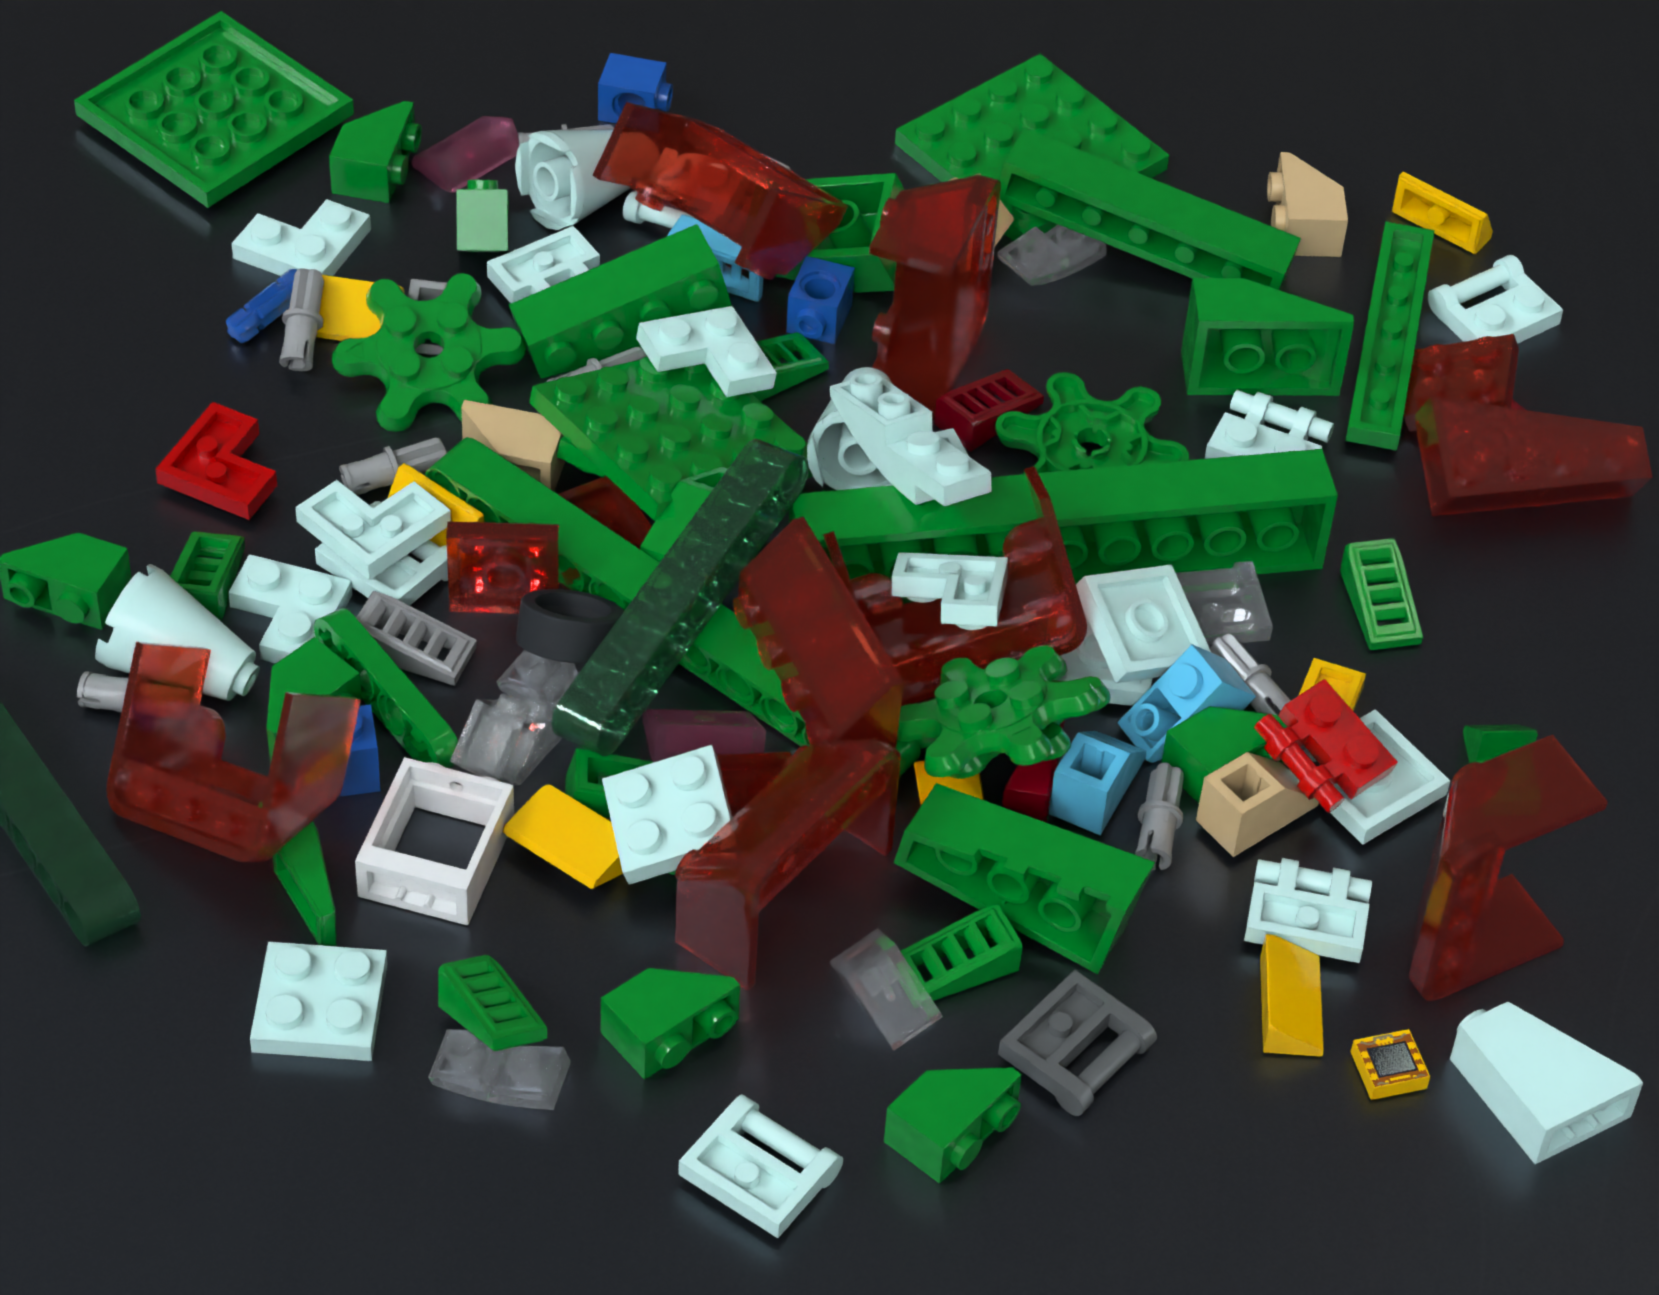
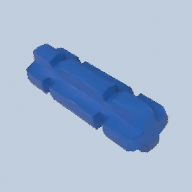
[226,269,297,343]

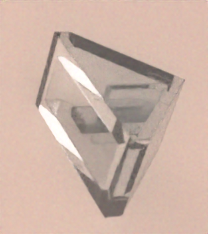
[830,928,943,1050]

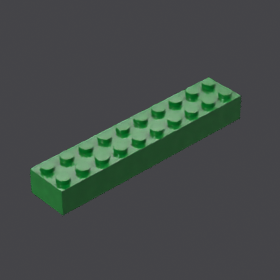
[787,449,1338,616]

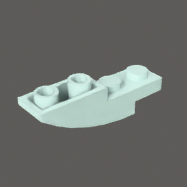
[830,372,992,506]

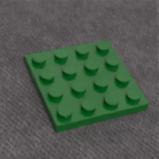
[74,11,354,208]
[895,54,1169,249]
[529,357,824,521]

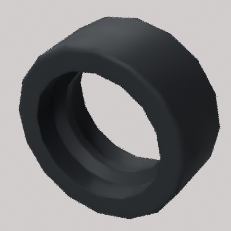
[516,589,625,664]

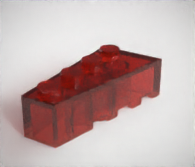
[1414,397,1652,516]

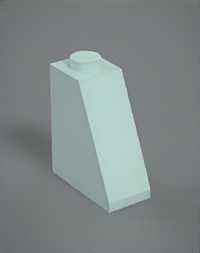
[1450,1002,1643,1164]

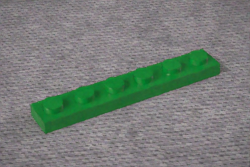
[1345,222,1435,450]

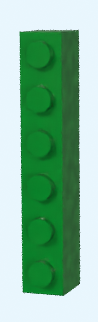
[995,127,1301,290]

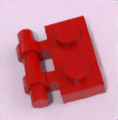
[1254,679,1398,813]

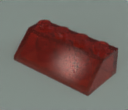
[733,517,904,772]

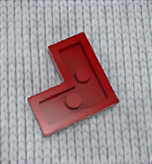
[156,402,277,520]

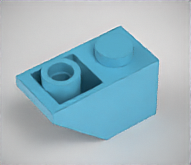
[1117,644,1256,763]
[1049,730,1147,835]

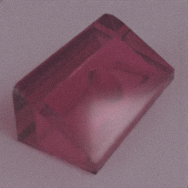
[411,116,519,193]
[642,709,766,770]

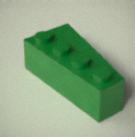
[509,224,732,379]
[894,783,1155,975]

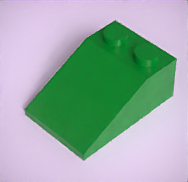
[742,173,915,293]
[1181,278,1354,396]

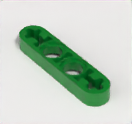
[314,608,462,769]

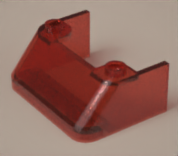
[592,102,848,280]
[869,175,1001,420]
[823,466,1087,707]
[106,642,361,862]
[1409,734,1608,1001]
[675,738,901,991]

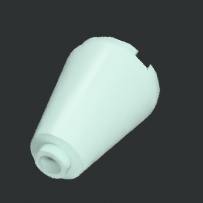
[515,130,656,230]
[807,367,892,490]
[95,564,260,701]

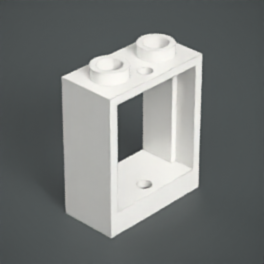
[355,757,514,925]

